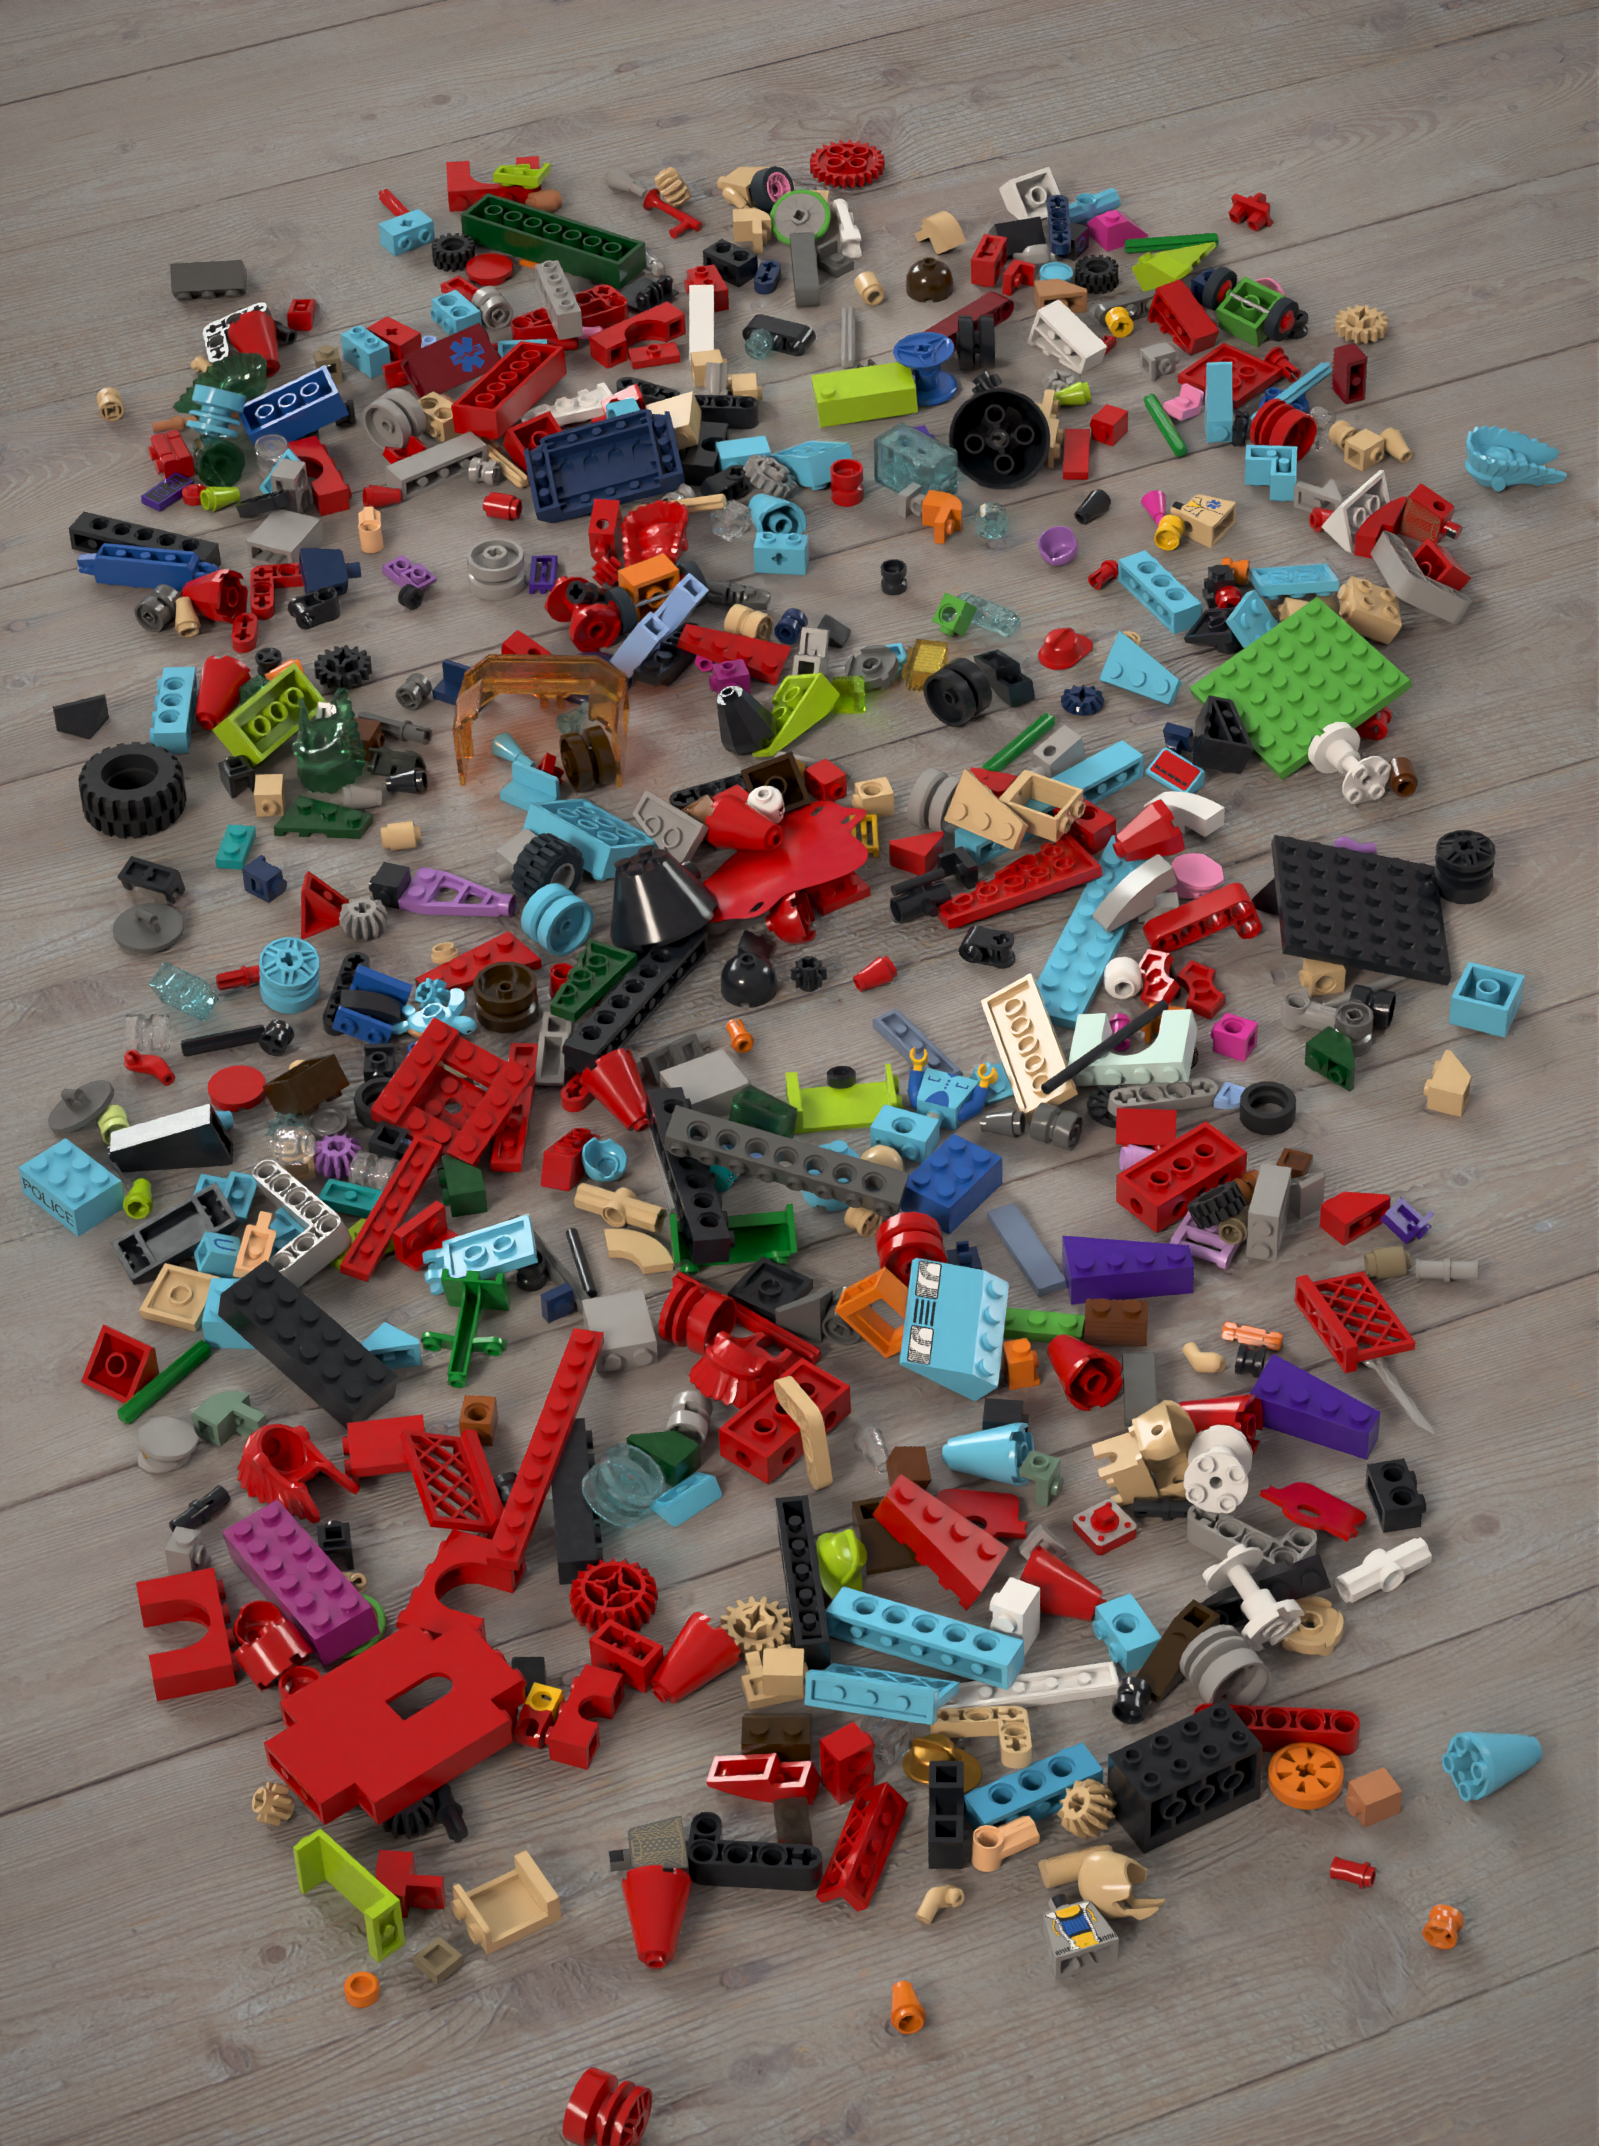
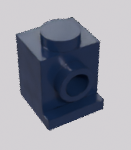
[242,855,287,903]

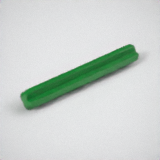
[1124,233,1218,254]
[1143,393,1188,457]
[982,713,1055,772]
[117,1340,211,1424]

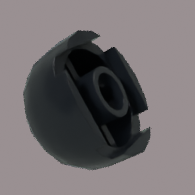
[720,953,777,1008]

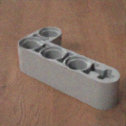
[1187,1505,1317,1574]

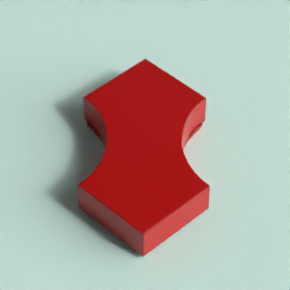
[1138,949,1180,1006]
[1177,960,1226,1020]

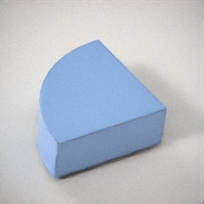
[1214,1082,1245,1109]

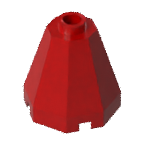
[180,569,248,625]
[1112,799,1185,862]

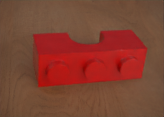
[545,1664,625,1770]

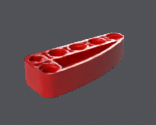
[511,285,628,340]

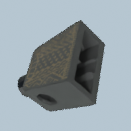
[609,1816,689,1874]

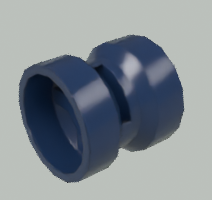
[774,608,808,645]

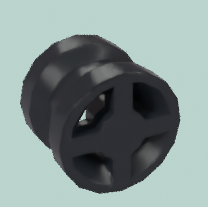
[1287,310,1308,339]
[336,399,356,426]
[255,648,282,680]
[259,1020,294,1056]
[1235,1343,1267,1378]

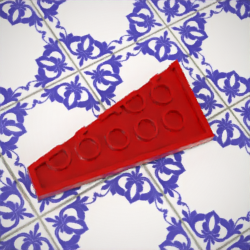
[937,832,1103,930]

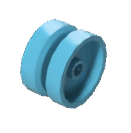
[521,883,594,957]

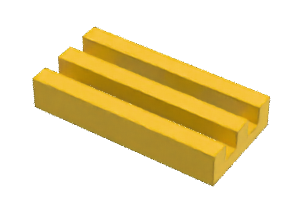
[849,814,879,857]

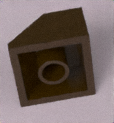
[741,1713,812,1762]

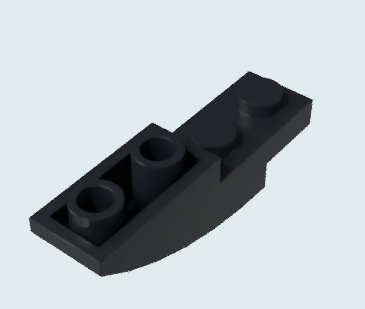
[633,622,698,686]
[1201,1554,1331,1628]

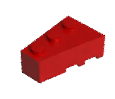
[1147,279,1219,356]

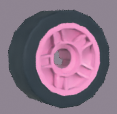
[750,166,794,213]

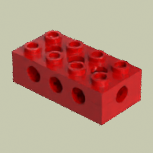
[1116,1121,1247,1233]
[719,1358,851,1485]

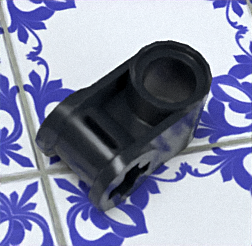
[700,465,749,507]
[288,587,341,630]
[958,926,1016,969]

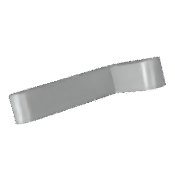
[1370,531,1472,625]
[252,1160,352,1288]

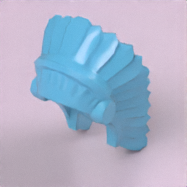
[1465,425,1567,492]

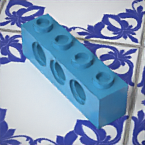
[964,1742,1103,1831]

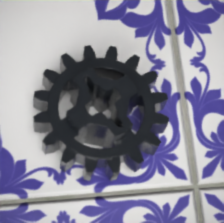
[314,645,372,690]

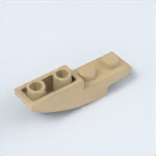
[1036,390,1064,469]

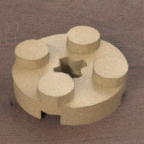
[1281,1595,1344,1656]

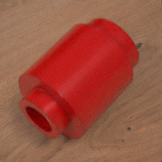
[483,492,522,521]

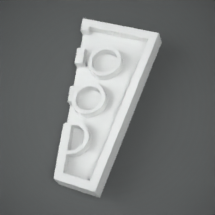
[518,382,613,428]

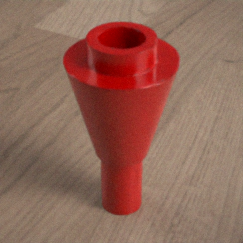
[1309,507,1334,533]

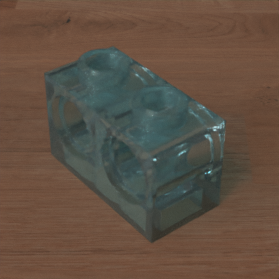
[148,962,219,1021]

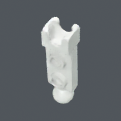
[830,199,862,259]

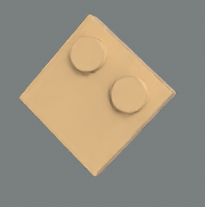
[139,1263,220,1332]

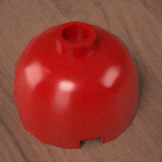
[766,890,816,945]

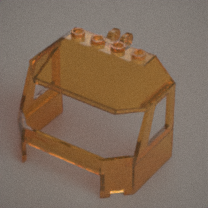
[452,654,630,788]

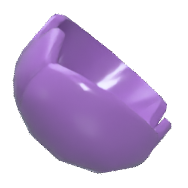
[1038,526,1079,566]

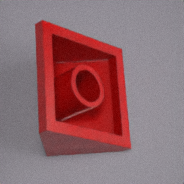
[81,1324,159,1403]

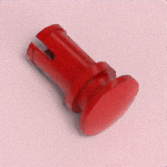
[1264,347,1301,383]

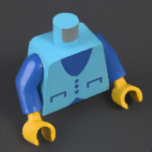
[907,1047,998,1130]

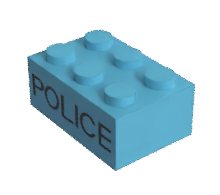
[18,1138,124,1237]

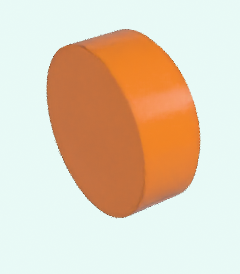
[344,1971,380,2008]

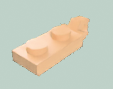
[233,1211,276,1278]

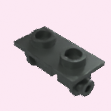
[367,747,426,776]

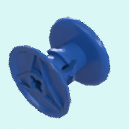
[893,332,958,406]

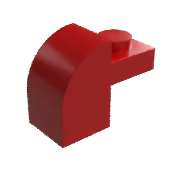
[375,1850,446,1918]

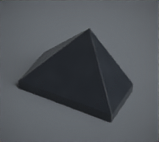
[52,694,109,740]

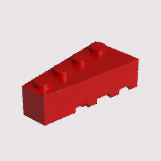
[872,1474,1009,1611]

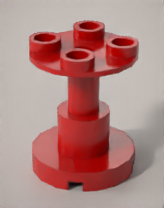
[544,576,621,652]

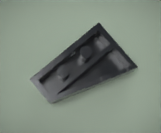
[1192,695,1254,775]

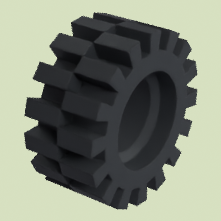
[432,233,475,272]
[1075,255,1119,294]
[1187,1181,1247,1229]

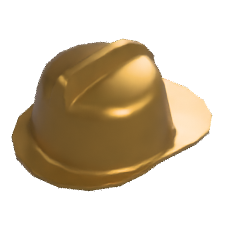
[902,1733,982,1793]

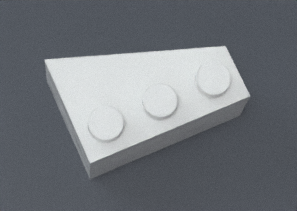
[1027,299,1107,375]

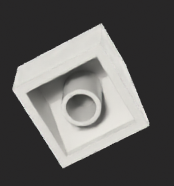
[999,167,1060,220]

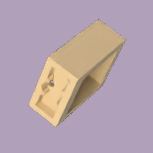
[999,769,1085,842]

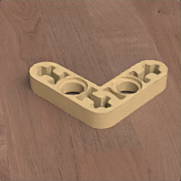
[774,1376,833,1490]
[930,1705,1032,1769]

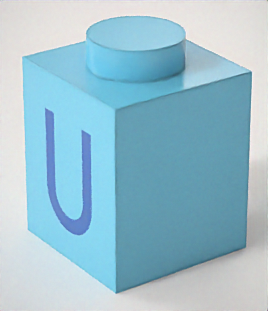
[194,1231,241,1278]

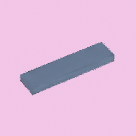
[872,1009,963,1077]
[987,1203,1066,1297]

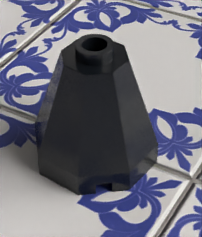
[717,686,777,756]

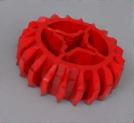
[569,1557,658,1633]

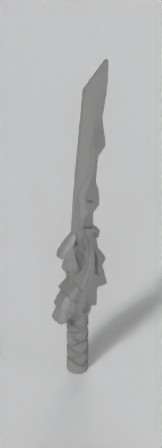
[1333,1307,1436,1436]

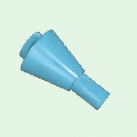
[491,732,536,768]

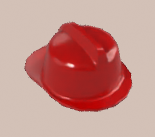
[1038,627,1093,670]

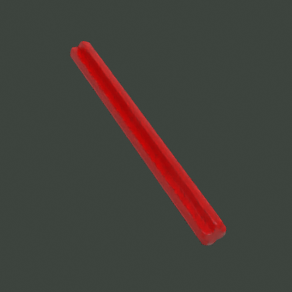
[672,1272,822,1365]

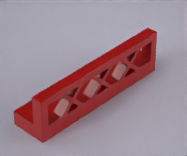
[815,1782,909,1912]

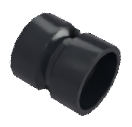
[1349,984,1396,1029]

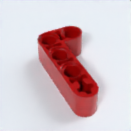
[1143,883,1262,953]

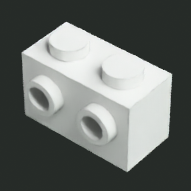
[989,1577,1040,1656]

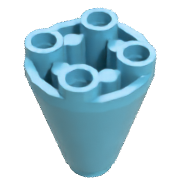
[1442,1732,1542,1801]

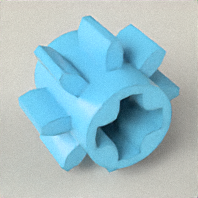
[415,978,450,1010]

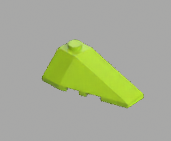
[1131,242,1216,292]

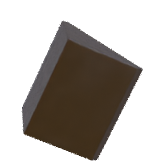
[741,751,811,813]

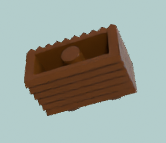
[1084,1298,1148,1346]

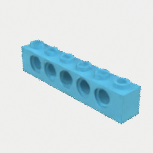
[825,1586,1025,1690]

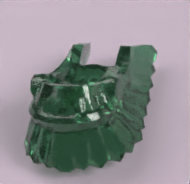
[172,352,267,420]
[292,688,367,794]

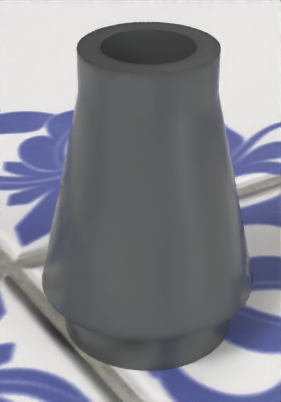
[980,1108,1026,1138]

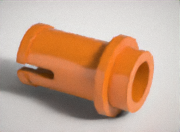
[726,1019,754,1053]

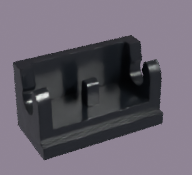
[117,856,186,904]

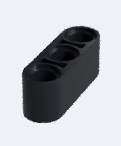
[742,314,816,356]
[695,395,759,429]

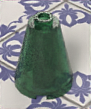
[192,434,246,487]

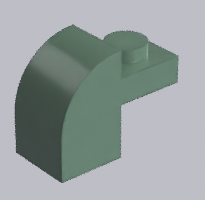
[192,1391,267,1447]

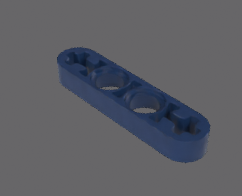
[1047,195,1071,255]

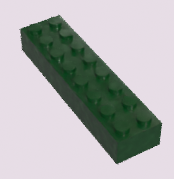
[461,193,646,289]

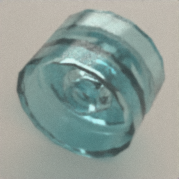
[581,1443,665,1527]

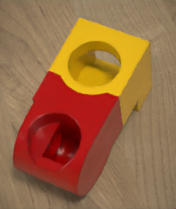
[513,1682,564,1750]

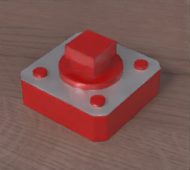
[1073,1499,1137,1556]

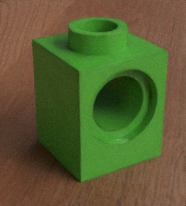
[932,592,977,637]

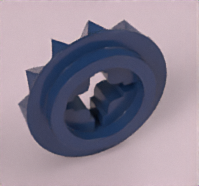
[1061,685,1104,716]

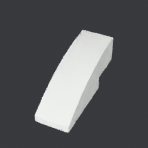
[1144,791,1225,837]

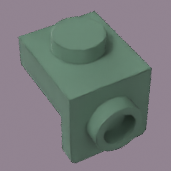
[1019,1450,1064,1507]

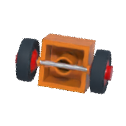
[604,554,708,635]

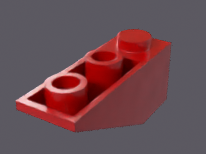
[540,1128,600,1192]

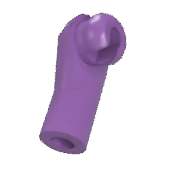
[1334,836,1377,855]

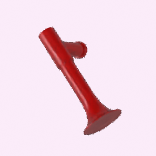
[643,188,703,239]

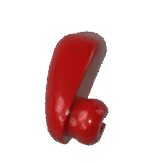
[124,1049,175,1086]

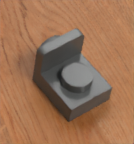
[817,239,854,278]

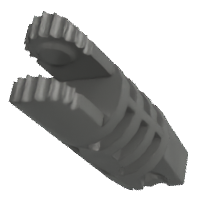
[706,580,771,610]

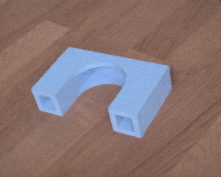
[610,573,709,679]

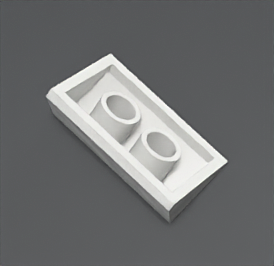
[1321,470,1390,553]

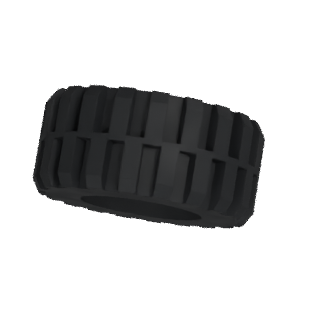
[78,742,187,839]

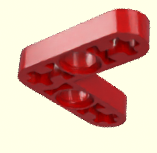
[250,563,304,620]

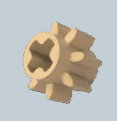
[252,1782,295,1826]

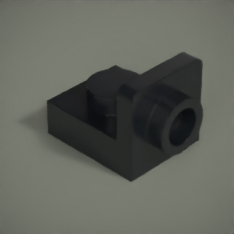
[937,846,978,890]

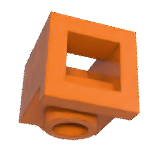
[1002,1338,1040,1390]

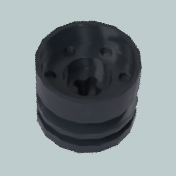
[1434,830,1496,904]

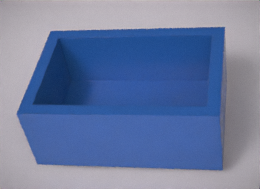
[901,1133,1002,1235]

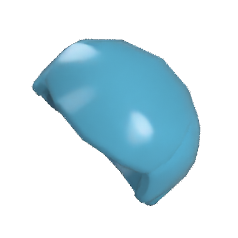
[581,1137,628,1182]

